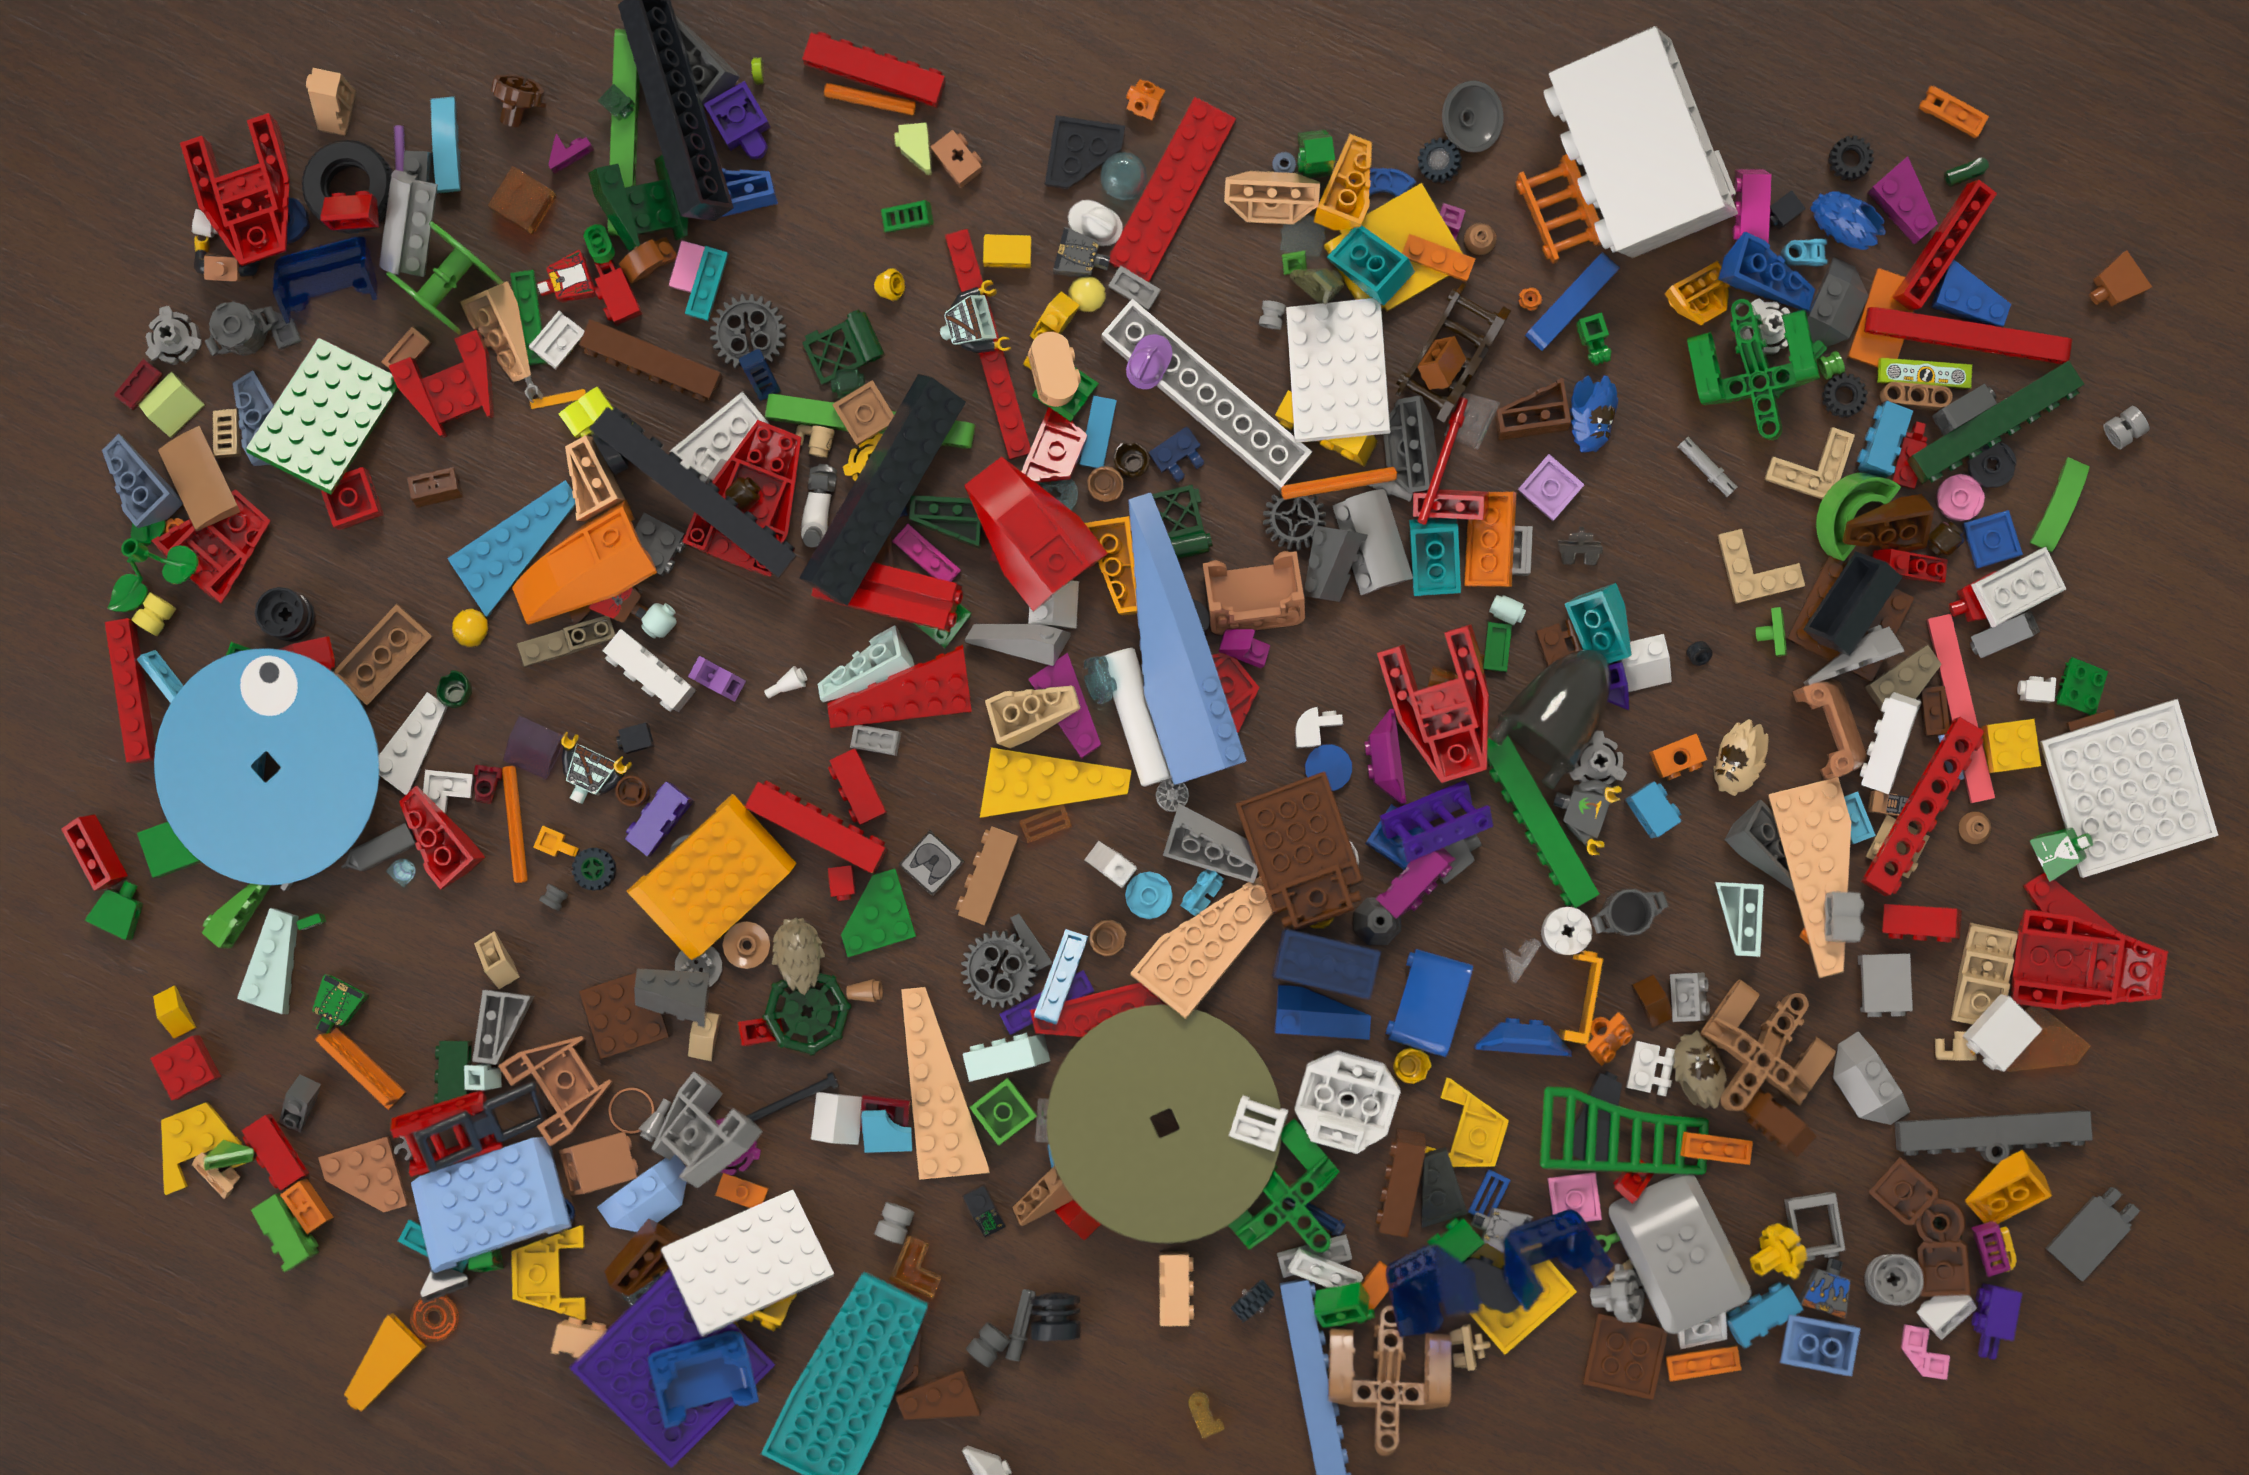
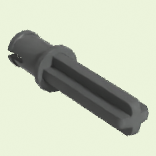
[1005,1289,1036,1362]

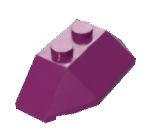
[1364,709,1406,804]

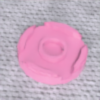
[1936,474,1985,522]

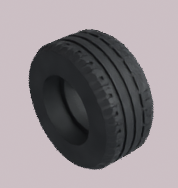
[302,140,393,234]

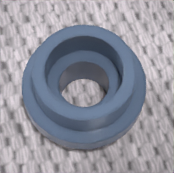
[1272,152,1296,173]

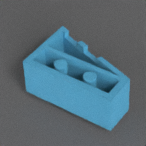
[1856,401,1913,478]
[1726,1282,1803,1348]

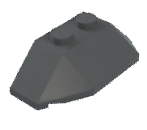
[1807,257,1869,347]
[1383,396,1438,493]

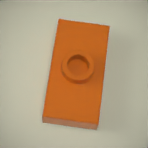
[715,1173,769,1208]

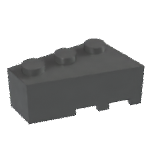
[1304,526,1368,602]
[635,969,709,1028]

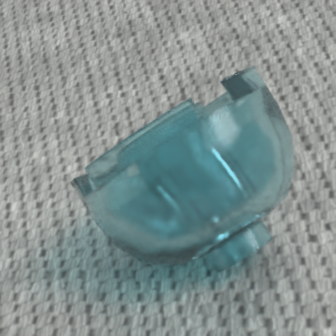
[1100,152,1147,201]

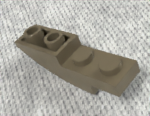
[517,616,615,667]

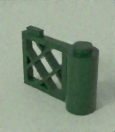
[802,310,885,385]
[1152,485,1213,559]

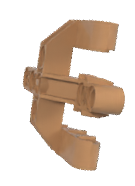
[1700,979,1836,1111]
[1328,1305,1451,1456]

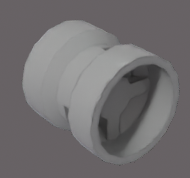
[1258,300,1286,330]

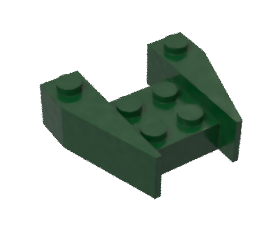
[588,154,688,251]

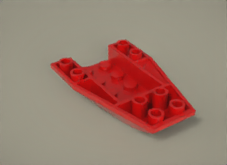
[682,420,802,577]
[964,456,1108,612]

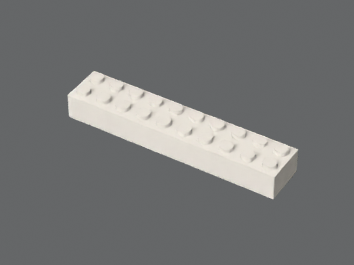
[1101,299,1312,490]

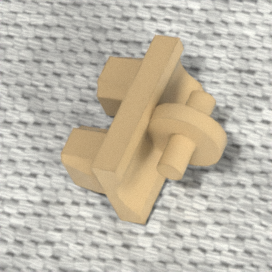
[1450,1324,1490,1371]

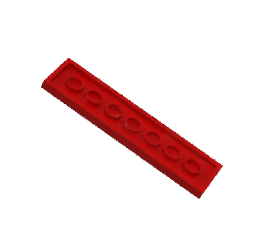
[1109,97,1236,282]

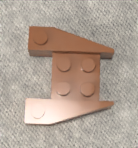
[499,1036,614,1146]

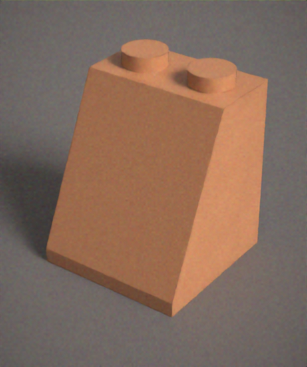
[558,1132,638,1196]

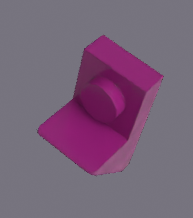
[548,134,594,174]
[1219,629,1270,669]

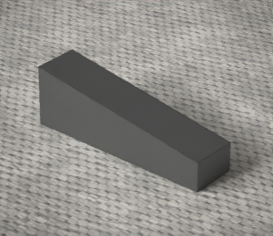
[1010,914,1053,971]

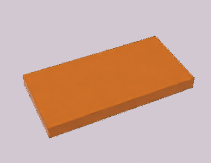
[1847,268,1914,368]
[1464,492,1516,587]

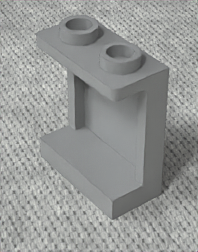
[1858,954,1913,1017]

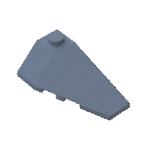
[233,371,275,466]
[102,434,183,528]

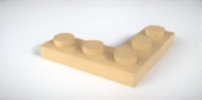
[1764,427,1855,500]
[1718,529,1805,604]

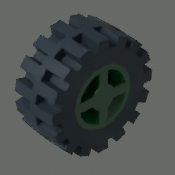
[572,848,617,890]

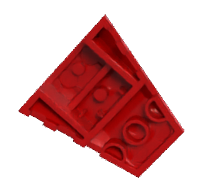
[151,489,271,604]

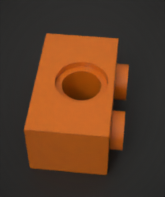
[1649,733,1707,780]

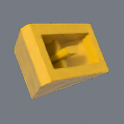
[153,985,196,1039]

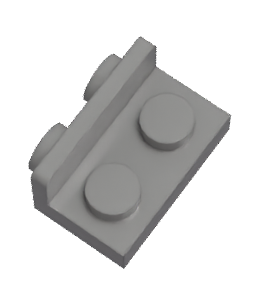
[1670,973,1710,1022]

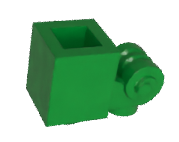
[1576,312,1612,366]

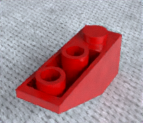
[1873,549,1948,583]

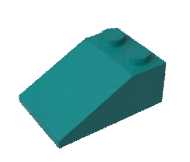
[1327,225,1415,306]
[1409,518,1461,596]
[1565,583,1632,669]

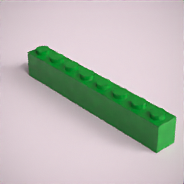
[1487,729,1599,908]

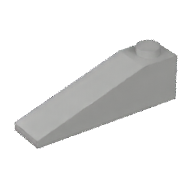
[965,624,1070,666]

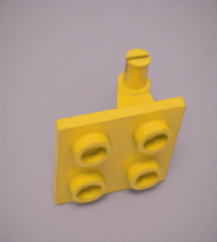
[742,1293,797,1331]

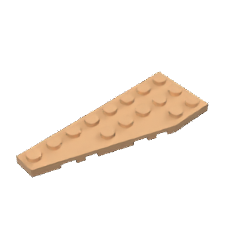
[1768,777,1851,978]

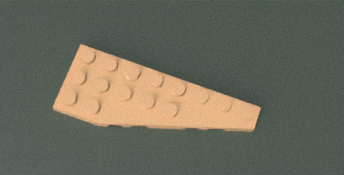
[1130,876,1273,1019]

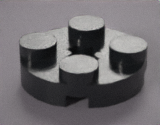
[1967,443,2016,488]

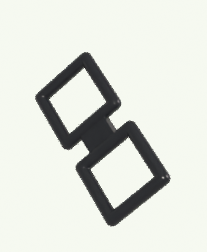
[415,1081,549,1172]

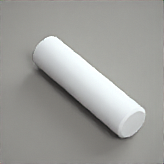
[1101,648,1171,787]

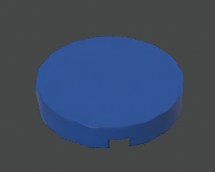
[1305,744,1352,791]

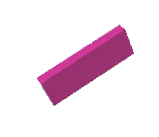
[892,524,961,582]

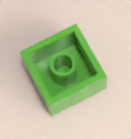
[969,1077,1037,1146]

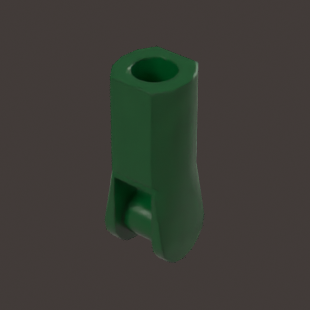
[1944,158,1989,187]

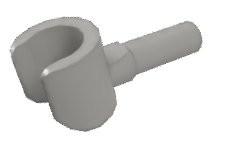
[525,376,543,403]

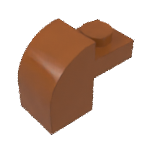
[619,237,677,283]

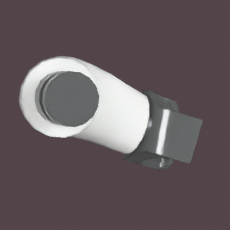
[801,464,837,547]

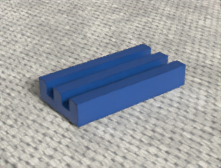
[1468,1169,1510,1217]

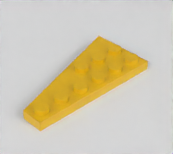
[980,748,1131,818]

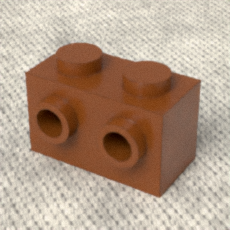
[1418,336,1466,390]

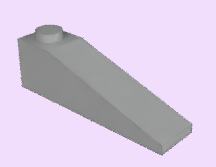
[1803,625,1904,686]

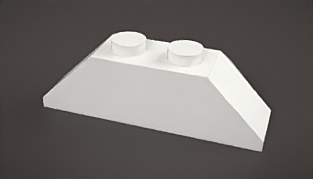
[962,1446,1012,1475]

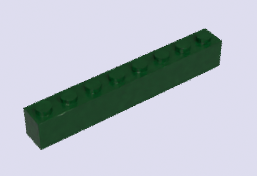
[1907,361,2084,484]

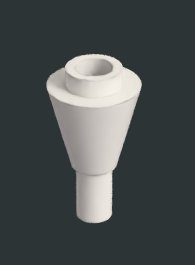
[764,666,807,698]

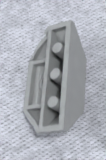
[1832,1031,1910,1125]

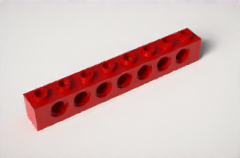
[1861,717,1984,896]

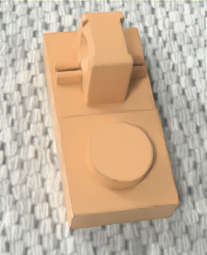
[192,1152,240,1199]

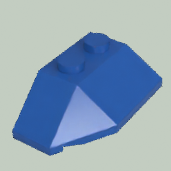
[1474,1018,1572,1056]

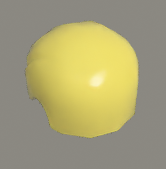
[1069,276,1106,312]

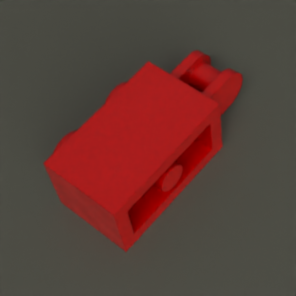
[594,259,642,326]

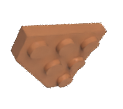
[318,1136,409,1212]

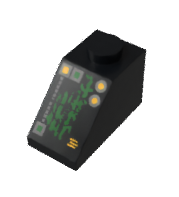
[963,1184,1006,1237]

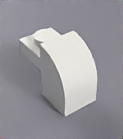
[1295,707,1343,748]

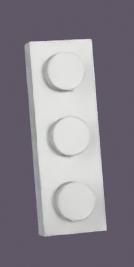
[1288,1248,1363,1288]

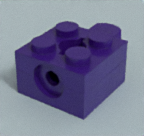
[704,81,771,160]
[1972,1283,2022,1360]

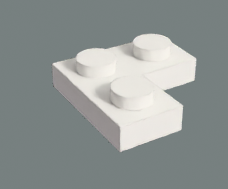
[423,770,474,814]

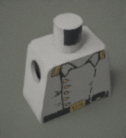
[1471,1208,1532,1260]

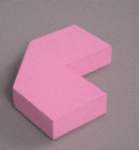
[1901,1324,1950,1380]

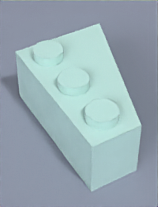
[1715,882,1764,957]

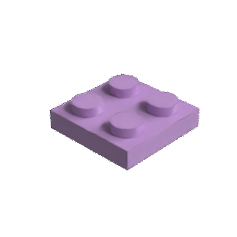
[1517,454,1584,521]

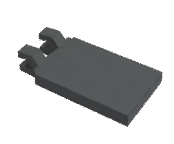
[2045,1187,2140,1282]

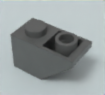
[279,1074,321,1133]

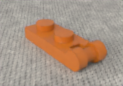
[1919,86,1989,138]

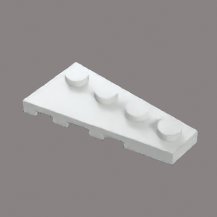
[379,692,447,795]

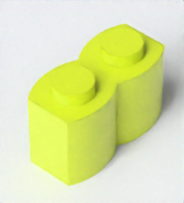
[559,387,613,438]

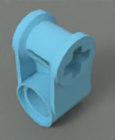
[1780,239,1828,266]

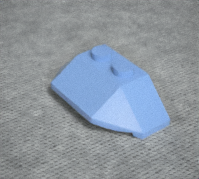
[597,1154,687,1232]

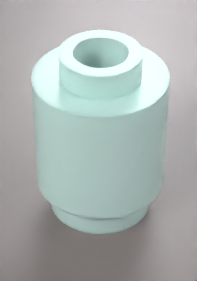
[1489,595,1526,625]

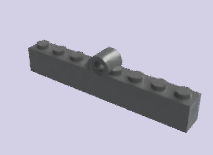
[1895,1110,2093,1164]

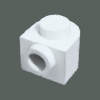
[192,209,218,238]

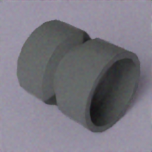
[966,1322,1010,1368]

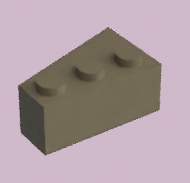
[1864,645,1942,715]

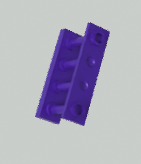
[1380,780,1493,862]

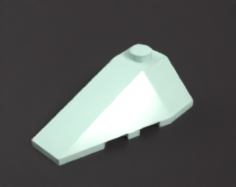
[818,625,914,702]

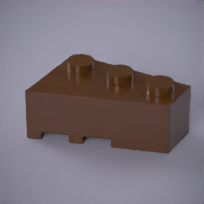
[604,1218,683,1297]

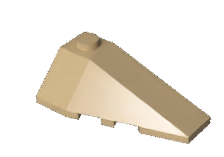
[985,686,1080,748]

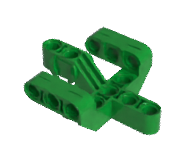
[1687,299,1820,440]
[1228,1118,1340,1252]

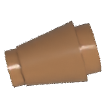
[846,979,883,1003]

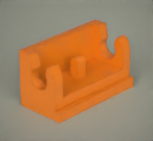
[280,1178,334,1234]

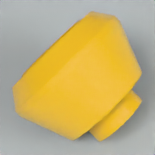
[874,268,905,301]

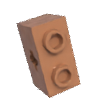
[931,130,983,188]

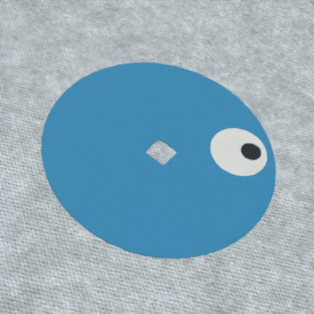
[154,649,379,885]

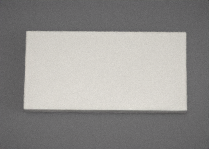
[670,392,769,484]
[1971,547,2066,627]

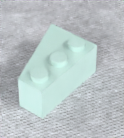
[963,1033,1050,1082]

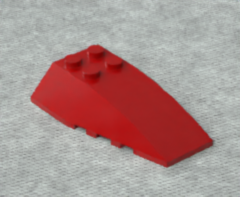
[2011,909,2168,1010]

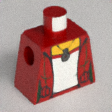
[537,250,597,302]

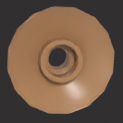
[723,921,770,969]

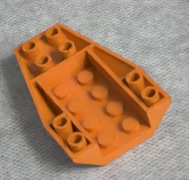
[512,500,657,625]

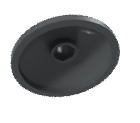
[1442,81,1503,152]

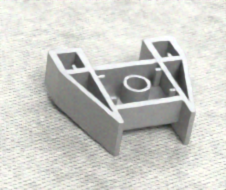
[652,1072,763,1188]

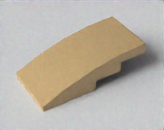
[1951,923,2018,1024]

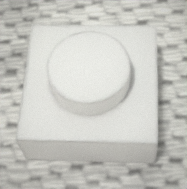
[695,448,727,480]

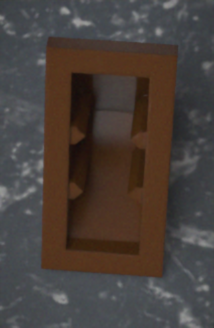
[1632,975,1672,1028]

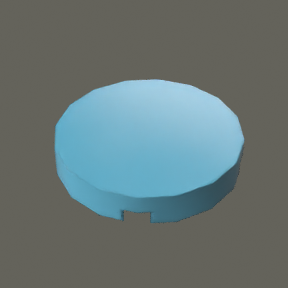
[1125,872,1173,919]

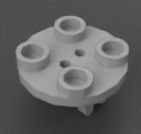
[675,946,723,987]

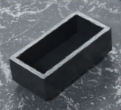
[1803,551,1902,656]

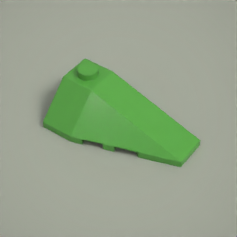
[202,883,271,948]

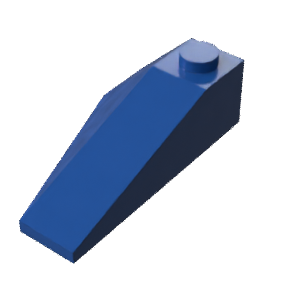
[1718,232,1815,311]

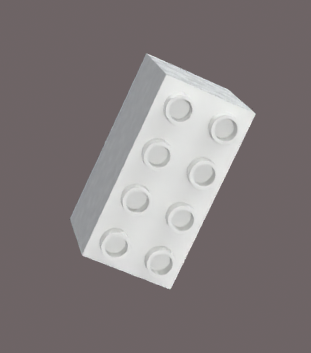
[1544,27,1738,258]

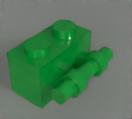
[1314,1282,1375,1328]

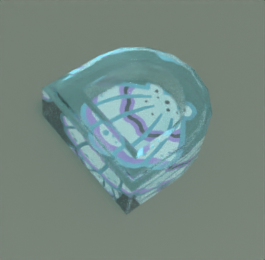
[386,859,416,887]

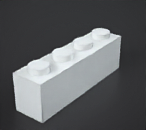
[1860,692,1921,794]

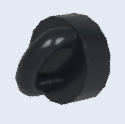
[1686,641,1713,666]

